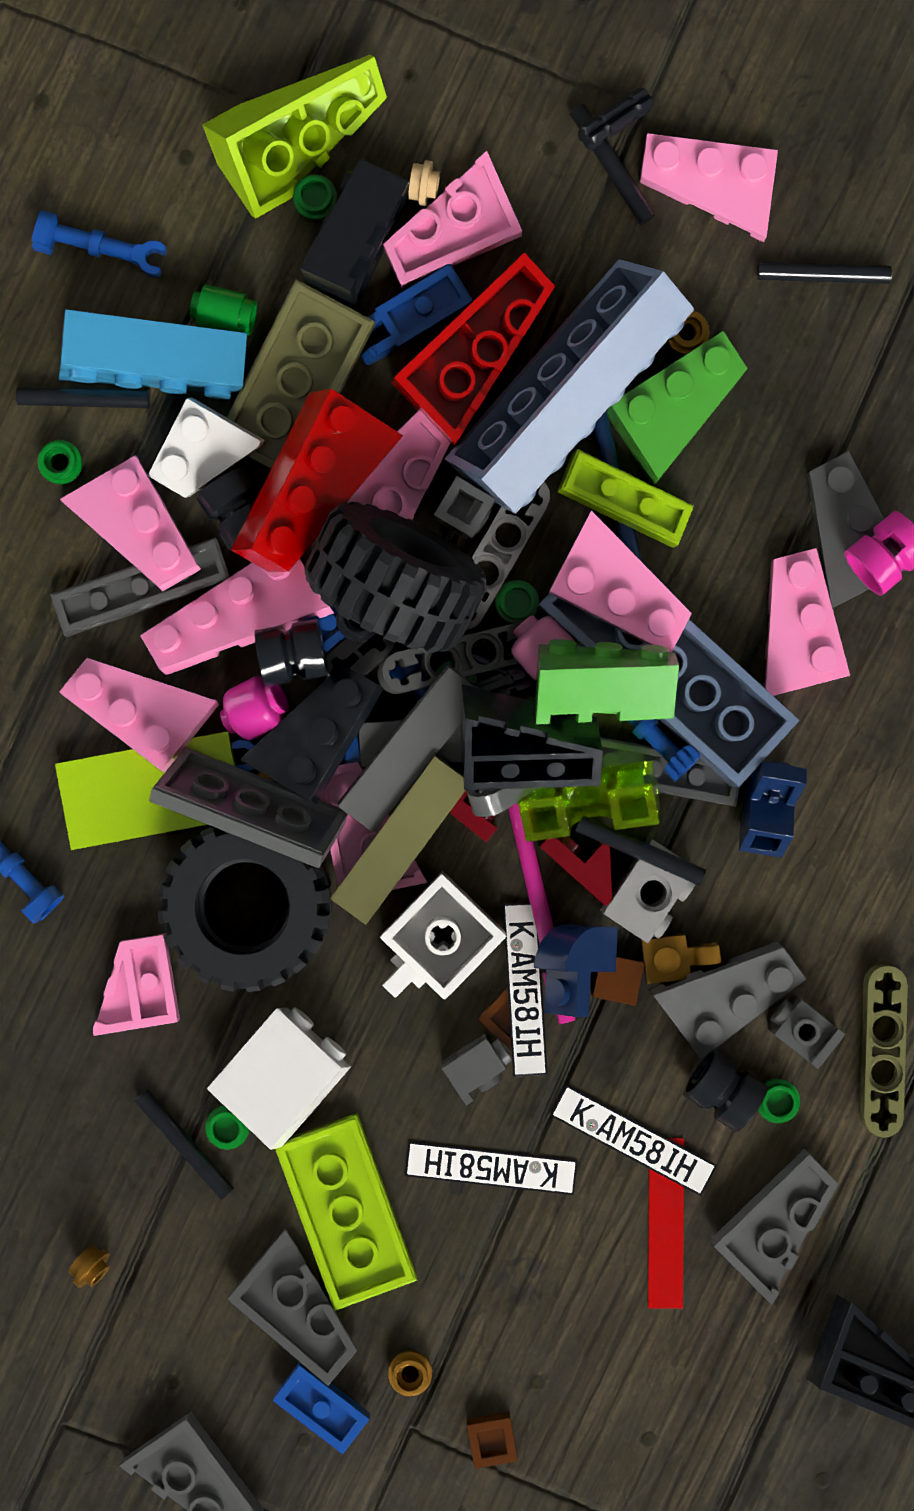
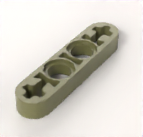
[859,963,908,1138]

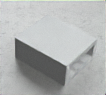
[207,1007,351,1150]

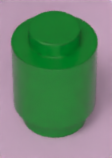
[190,284,258,336]

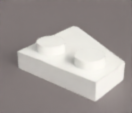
[148,397,265,498]

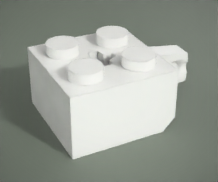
[380,871,507,999]

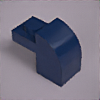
[739,761,807,858]
[534,924,618,1017]

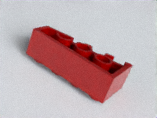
[392,252,555,448]
[231,388,403,572]

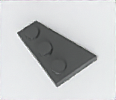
[227,1227,357,1386]

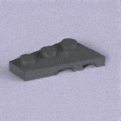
[807,451,905,609]
[648,942,806,1059]
[710,1149,838,1305]
[119,1412,265,1511]

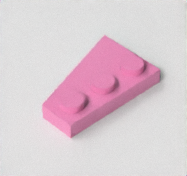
[60,455,201,591]
[59,658,219,773]

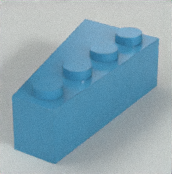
[59,309,247,399]

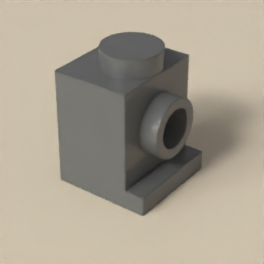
[434,476,496,539]
[769,996,846,1069]
[442,1033,512,1106]

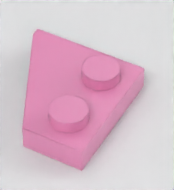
[93,933,180,1036]

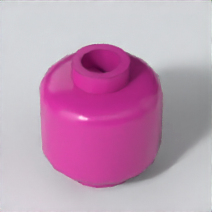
[220,676,289,741]

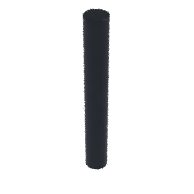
[570,104,655,225]
[757,262,892,284]
[16,387,151,409]
[576,815,706,886]
[135,1089,234,1200]

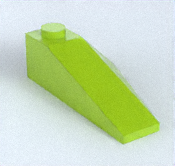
[202,55,387,219]

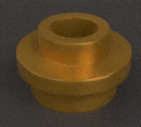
[667,311,710,355]
[68,1245,110,1288]
[388,1350,432,1396]

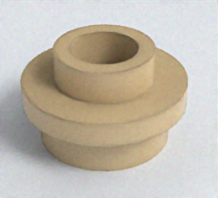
[409,160,440,207]

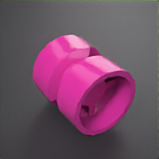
[844,511,914,596]

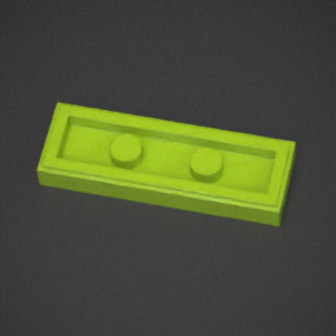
[557,449,694,548]

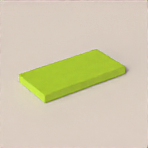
[55,731,236,850]
[275,1113,417,1311]

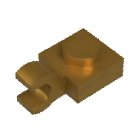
[641,933,721,984]

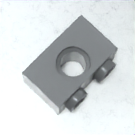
[600,838,695,943]

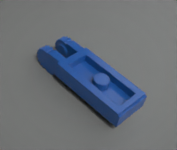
[361,264,473,365]

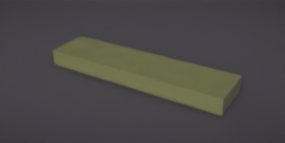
[331,755,466,925]

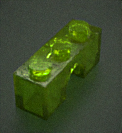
[518,760,660,842]

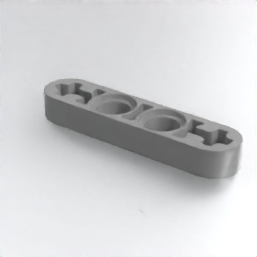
[466,482,550,631]

